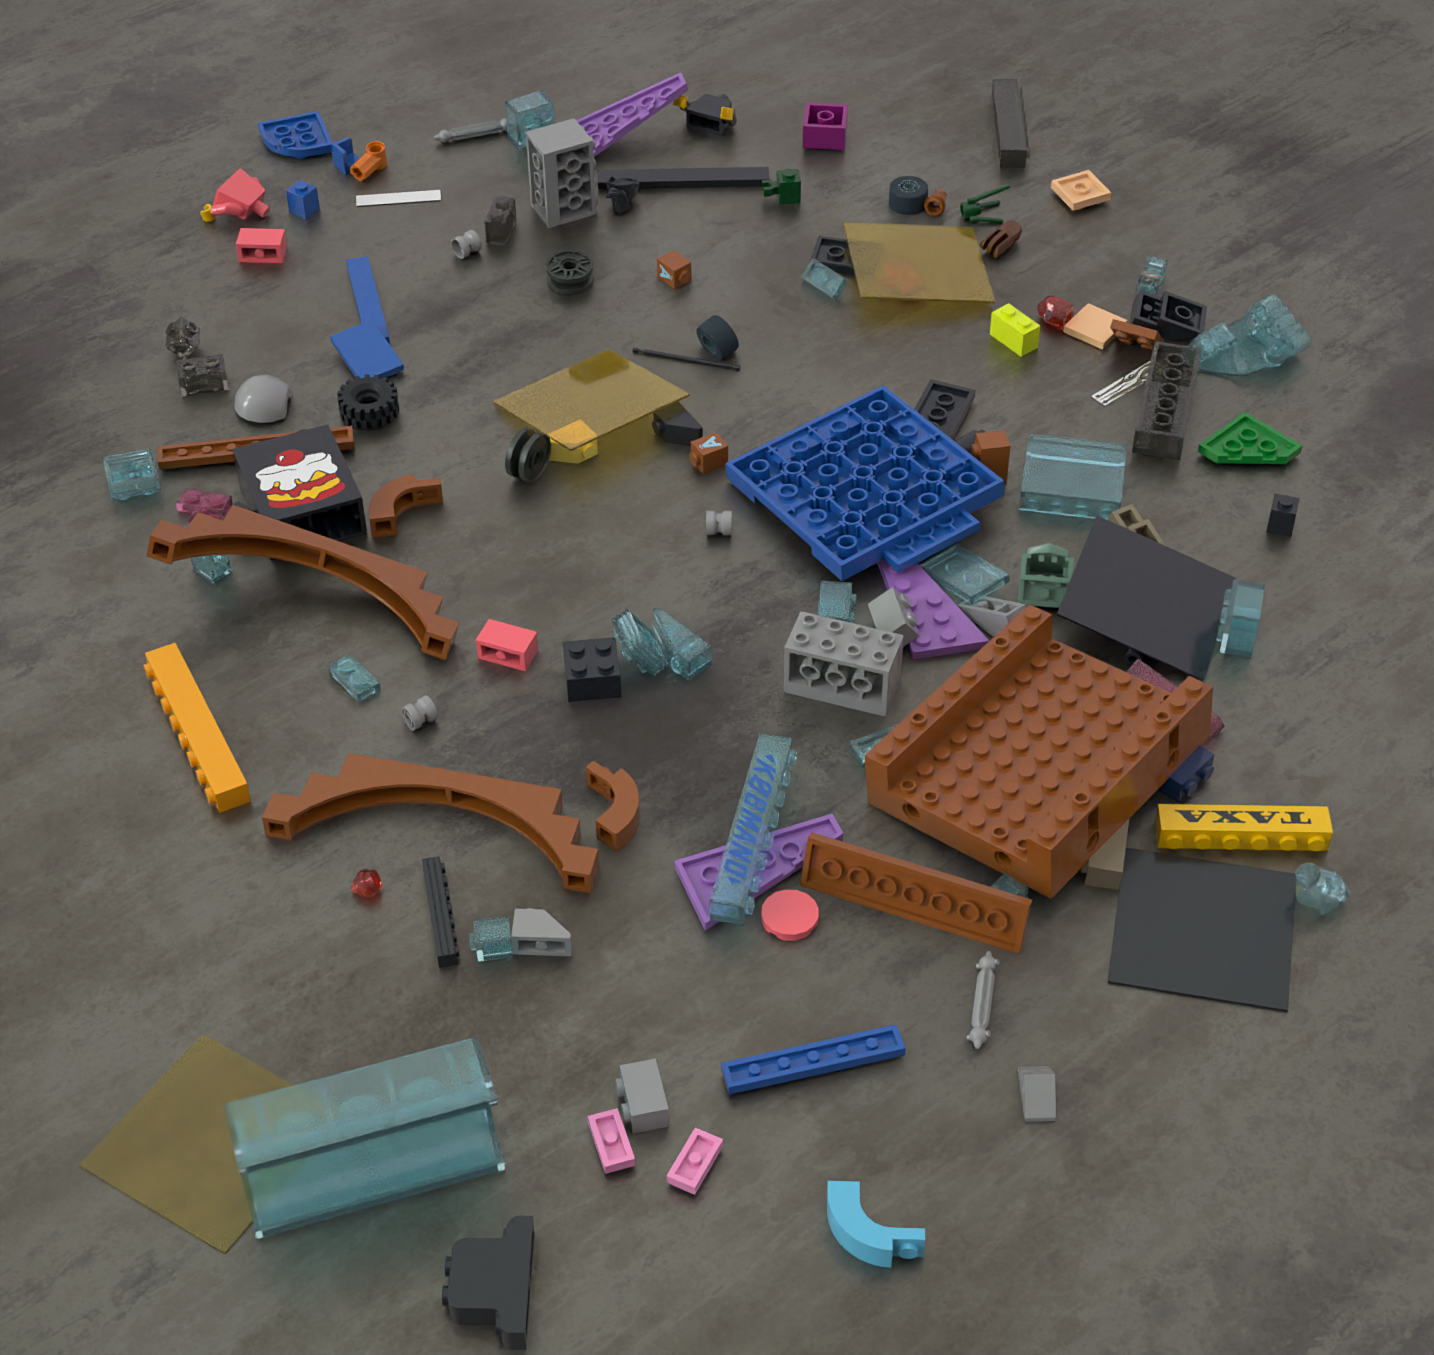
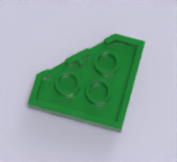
[1198,412,1302,464]

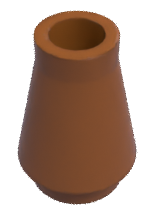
[924,189,947,216]

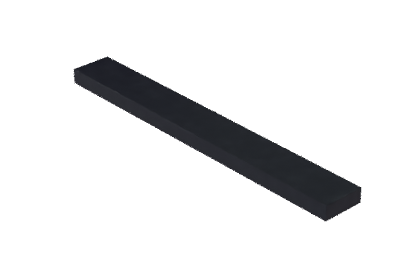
[598,167,769,189]

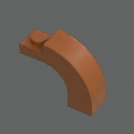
[369,474,443,538]
[586,761,640,852]

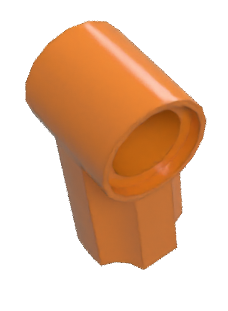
[350,141,387,182]

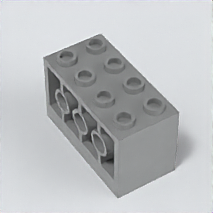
[526,118,598,228]
[784,611,904,717]

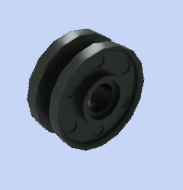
[546,250,594,296]
[505,428,551,483]

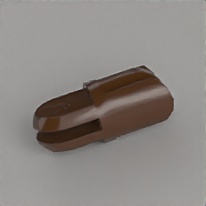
[980,220,1022,258]

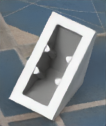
[1018,1066,1056,1122]

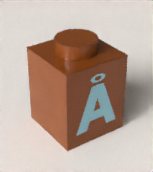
[657,250,692,289]
[689,432,728,474]

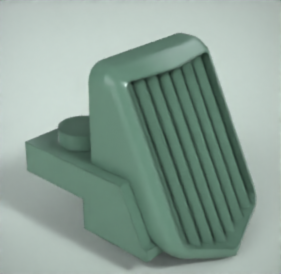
[1017,543,1074,608]

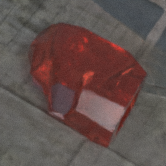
[1037,296,1074,330]

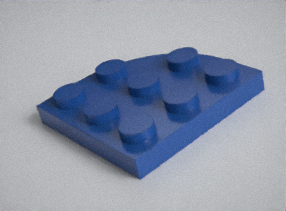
[257,111,333,159]

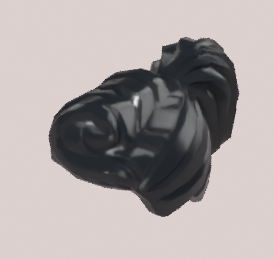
[605,176,639,214]

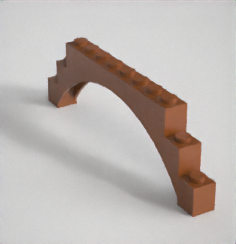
[147,505,460,660]
[262,753,600,893]

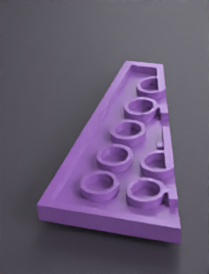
[576,72,689,157]
[674,814,843,931]

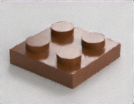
[1110,319,1164,351]

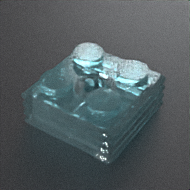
[103,449,160,500]
[612,609,669,676]

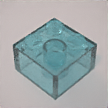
[505,90,556,150]
[1216,579,1265,658]

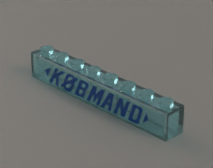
[709,733,796,925]

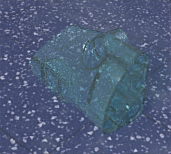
[1180,294,1310,376]

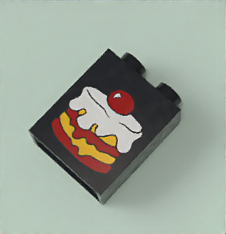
[232,424,367,561]

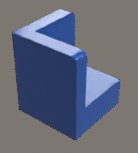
[331,137,360,175]

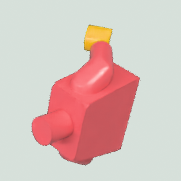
[200,168,270,222]

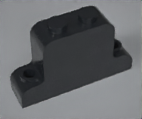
[442,1216,535,1350]

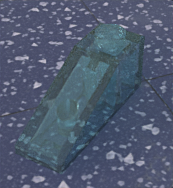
[653,606,711,680]

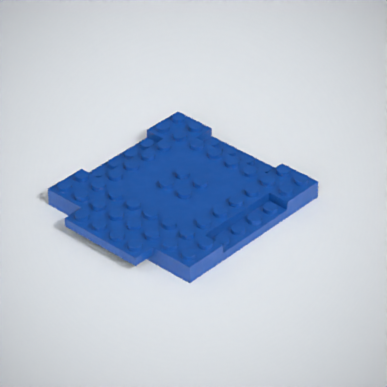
[725,385,1004,581]

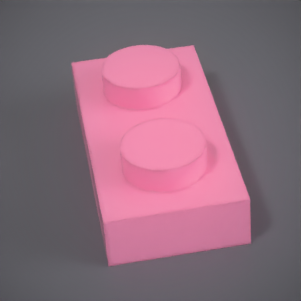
[587,1108,635,1174]
[667,1128,723,1195]

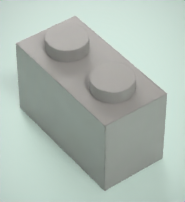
[868,587,920,647]
[615,1058,669,1133]

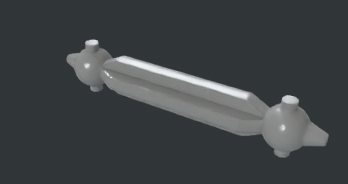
[434,118,516,143]
[967,951,1000,1049]

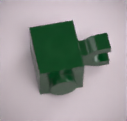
[762,169,801,205]

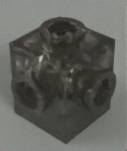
[165,317,200,360]

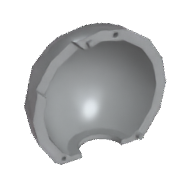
[234,374,292,423]

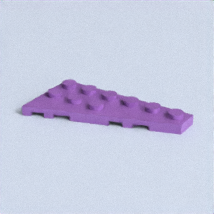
[877,560,989,660]

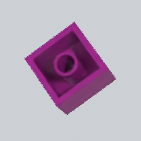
[803,102,848,151]

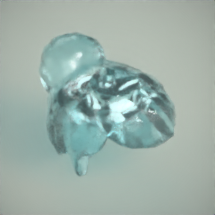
[1295,862,1350,915]

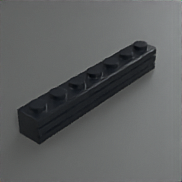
[422,856,460,968]

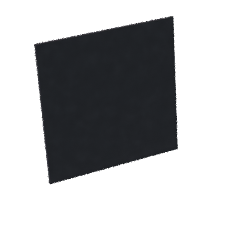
[1057,515,1237,681]
[1108,848,1297,1012]

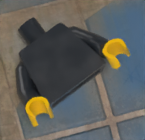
[673,94,737,136]

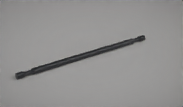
[632,347,741,370]

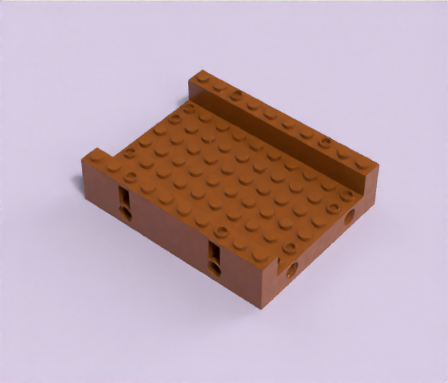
[864,605,1213,899]

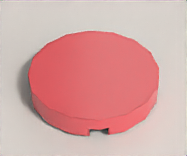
[761,890,819,941]

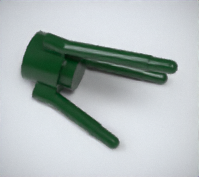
[960,184,1010,223]

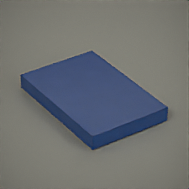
[330,320,404,379]

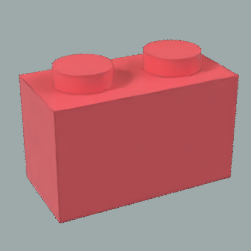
[236,228,287,263]
[476,619,538,672]

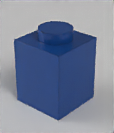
[286,180,320,219]

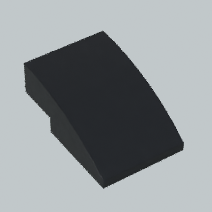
[1129,290,1207,340]

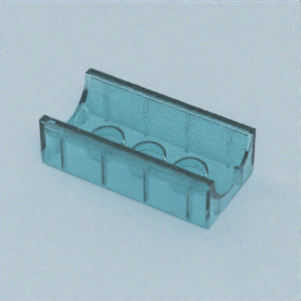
[223,1037,505,1239]

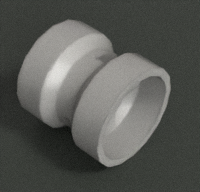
[451,230,482,259]
[706,510,732,535]
[401,695,438,731]

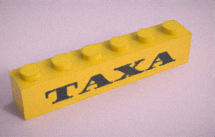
[1155,804,1333,851]

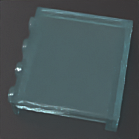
[1019,434,1127,520]

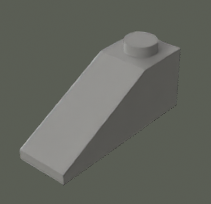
[957,594,1026,637]

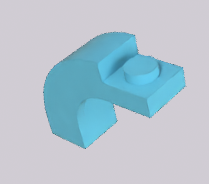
[827,1181,925,1267]

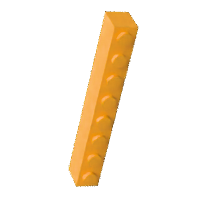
[143,643,251,813]

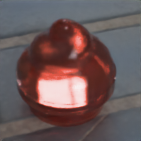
[351,869,382,897]

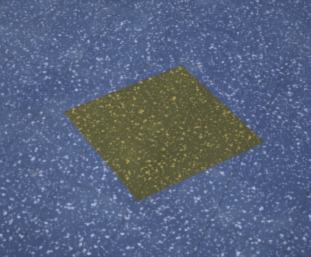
[843,222,995,303]
[493,349,690,451]
[79,1034,345,1254]

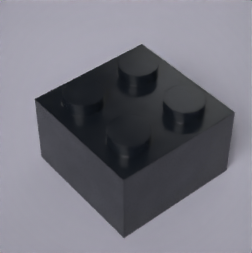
[563,637,621,702]

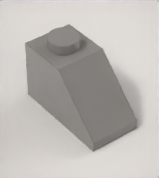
[511,908,572,956]

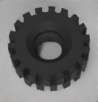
[337,374,399,431]

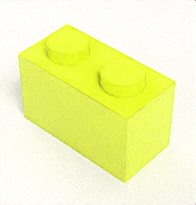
[990,303,1040,357]

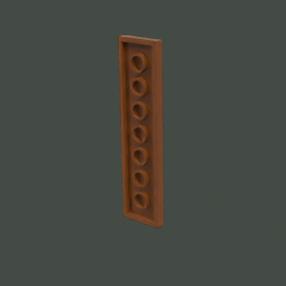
[800,832,1032,954]

